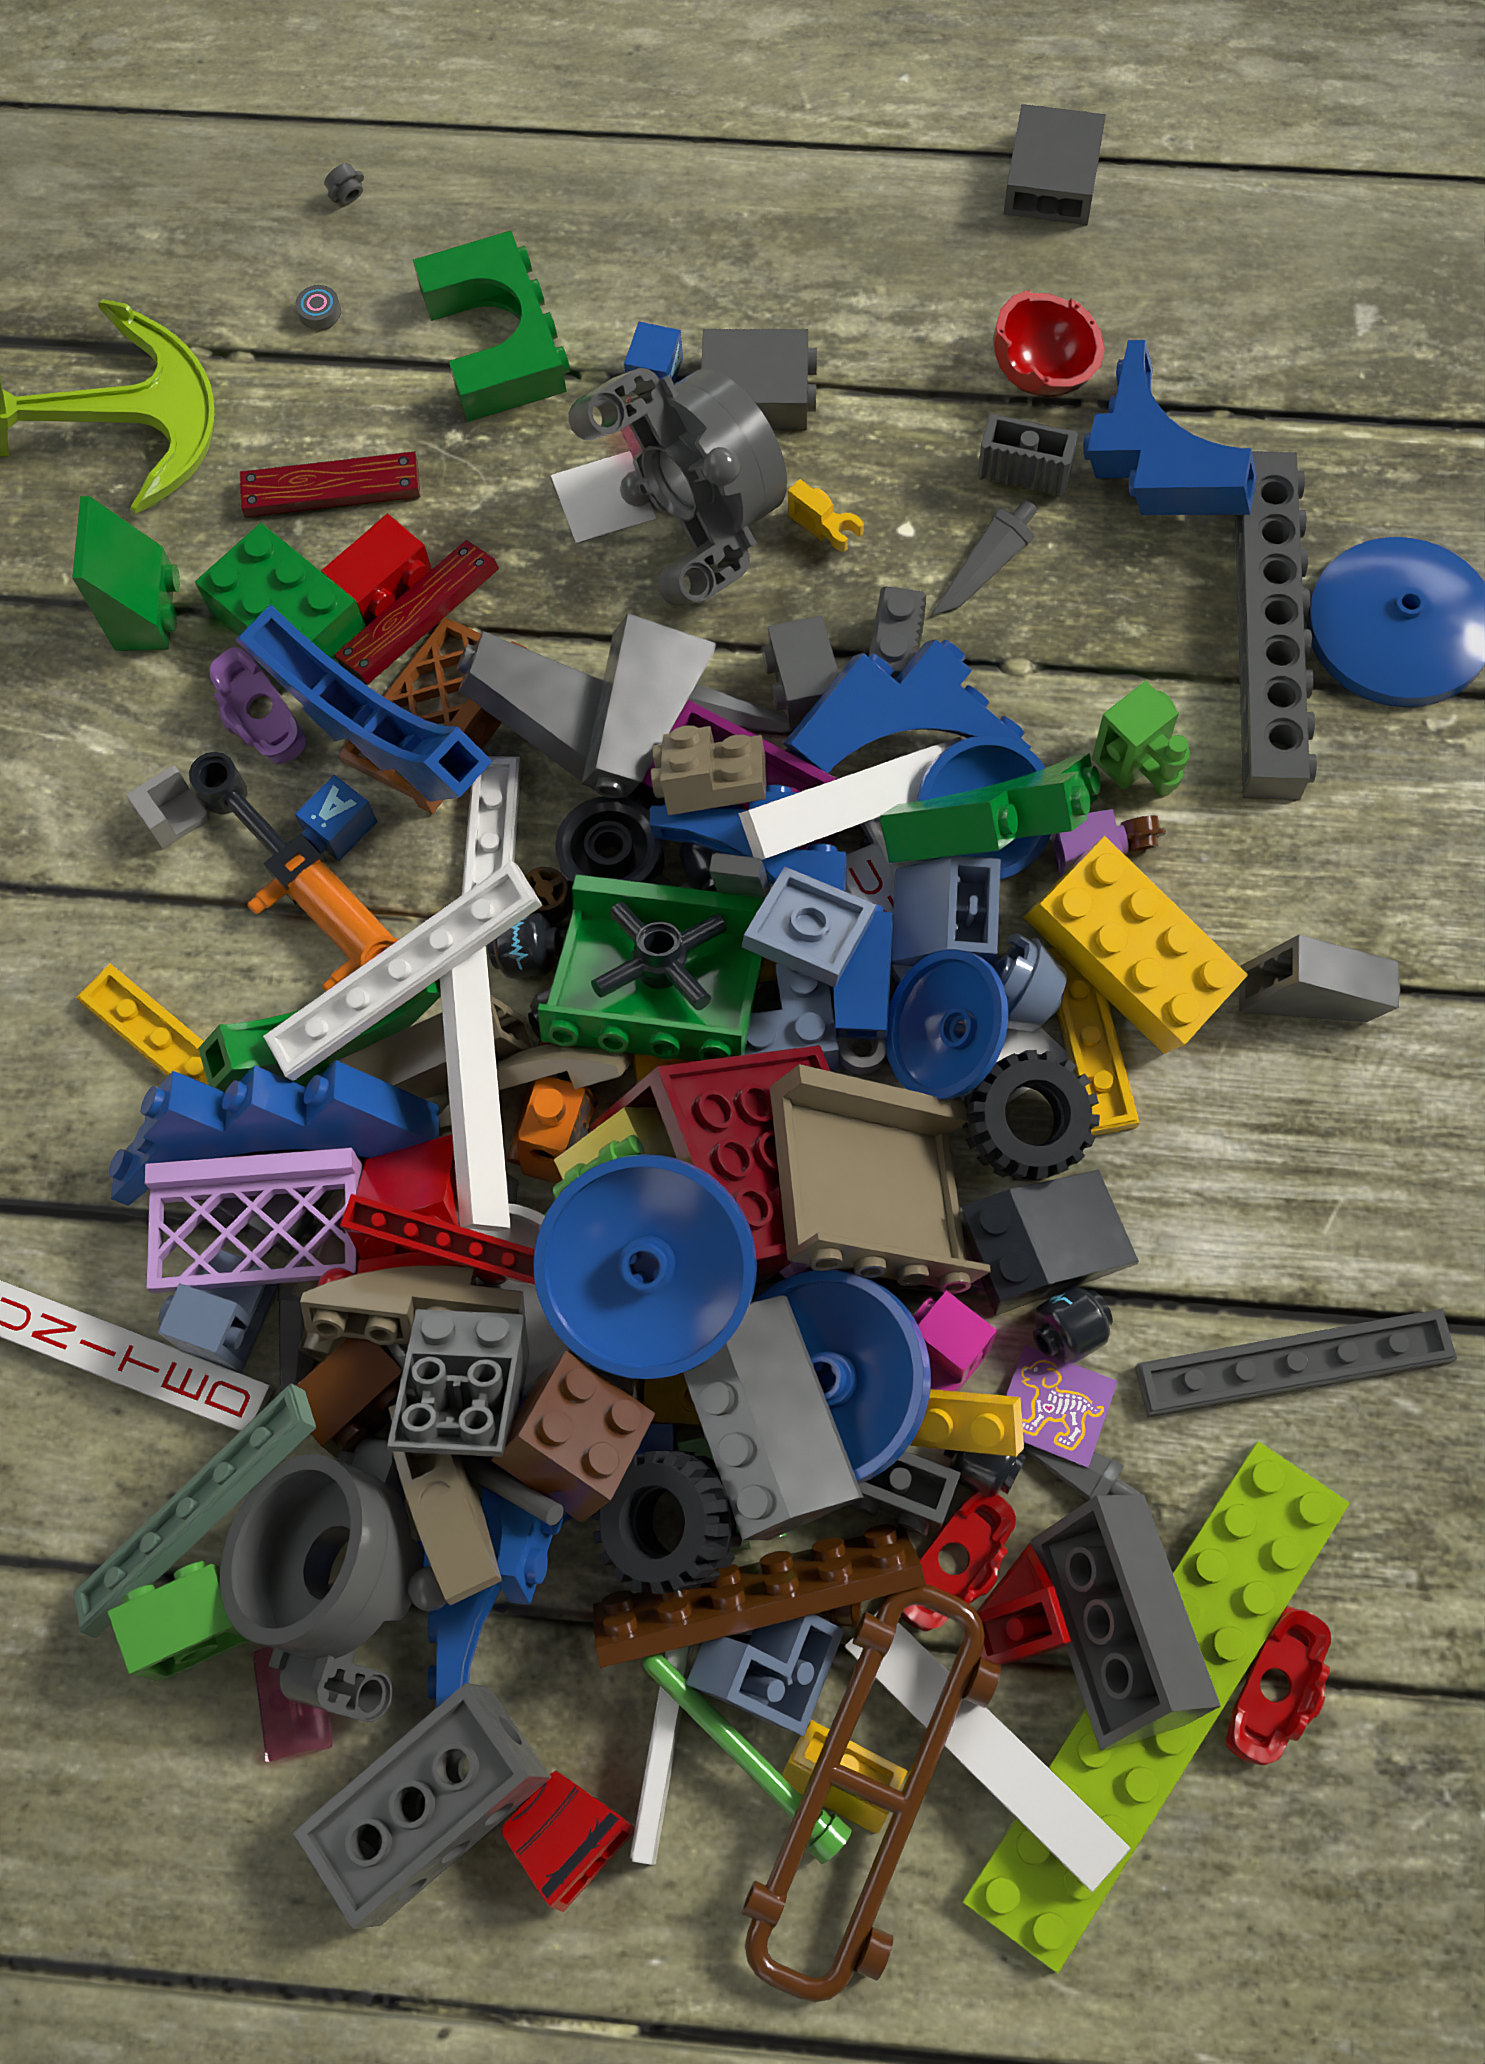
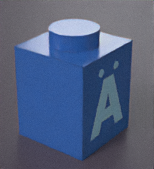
[624,321,683,393]
[295,774,377,861]

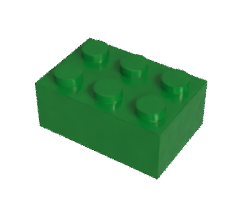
[194,522,365,659]

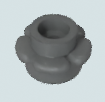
[324,163,364,204]

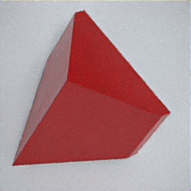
[976,1543,1071,1666]

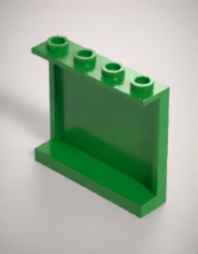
[538,874,765,1062]

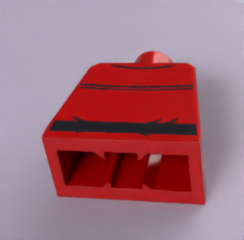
[501,1770,635,1912]

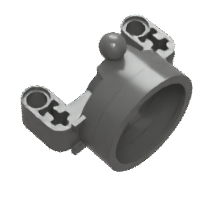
[568,368,787,605]
[220,1437,447,1722]

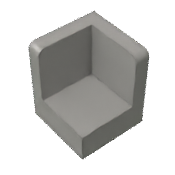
[126,766,209,849]

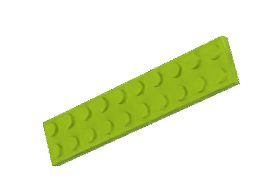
[961,1441,1350,1974]

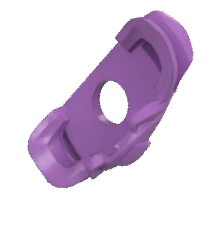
[209,647,306,764]

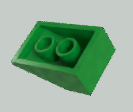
[72,496,180,651]

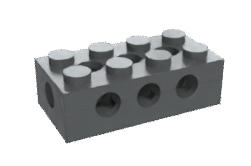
[293,1683,552,1929]

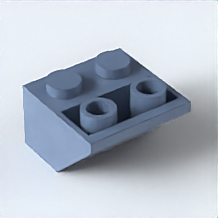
[891,856,1001,966]

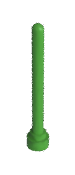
[642,1653,852,1864]

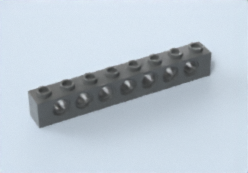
[1235,451,1317,800]

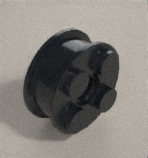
[555,796,664,893]

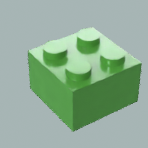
[108,1561,250,1682]

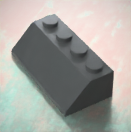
[683,1295,863,1540]
[1031,1494,1221,1751]

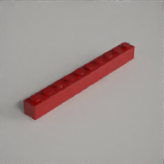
[340,1194,536,1288]

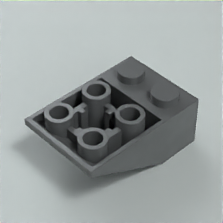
[387,1309,529,1457]

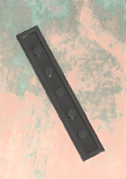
[1135,1308,1457,1418]

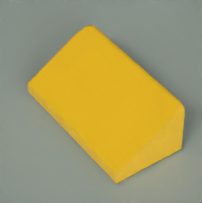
[782,1719,907,1834]

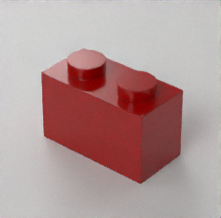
[321,513,432,626]

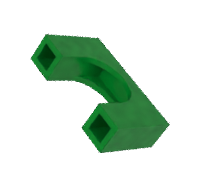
[413,230,571,422]

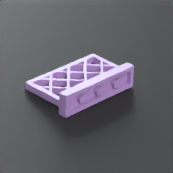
[145,1148,362,1293]

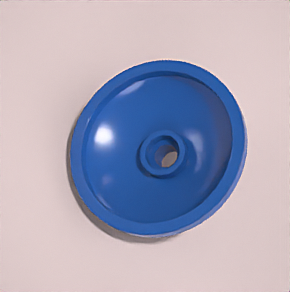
[917,735,1052,879]
[885,949,1008,1100]

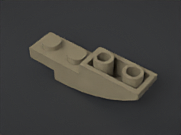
[300,1265,526,1345]
[389,1405,502,1605]

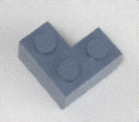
[744,963,839,1071]
[158,1250,281,1374]
[686,1614,844,1736]

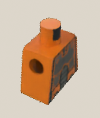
[517,1076,598,1184]

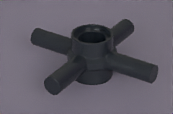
[591,902,727,1010]

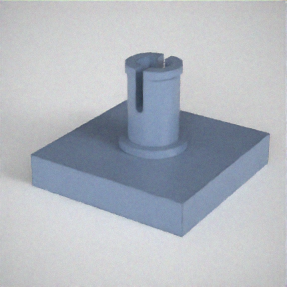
[742,866,876,987]

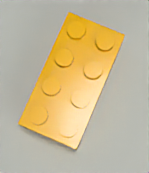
[1023,836,1248,1054]

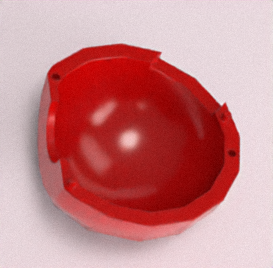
[993,289,1105,397]

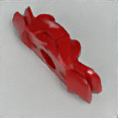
[900,1492,1016,1632]
[1225,1606,1332,1765]

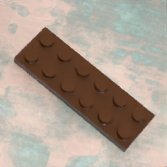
[593,1524,926,1668]

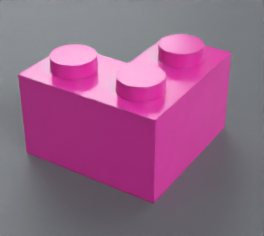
[913,1290,997,1392]

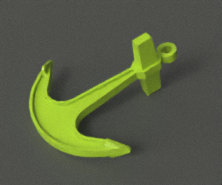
[0,299,215,514]

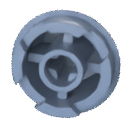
[991,933,1067,1032]

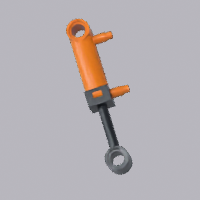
[189,752,398,992]

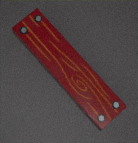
[240,451,421,518]
[334,540,499,685]

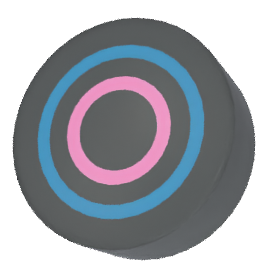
[296,285,341,330]

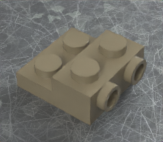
[651,726,766,815]

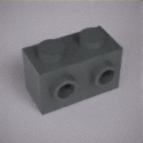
[847,1451,961,1536]

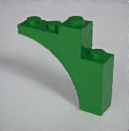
[880,753,1101,863]
[198,978,441,1092]

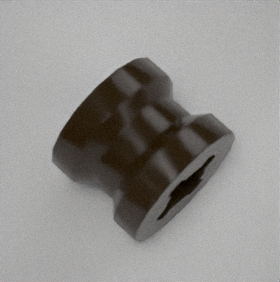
[525,867,572,925]

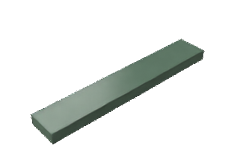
[74,1383,316,1638]

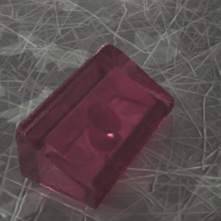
[252,1647,333,1762]

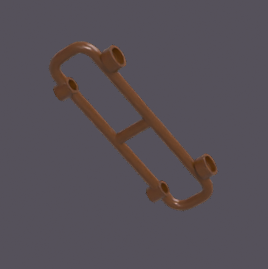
[742,1584,1001,2003]

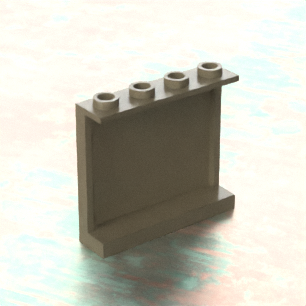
[770,1064,991,1294]

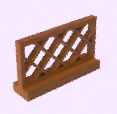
[338,617,527,814]

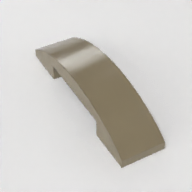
[438,1043,634,1127]

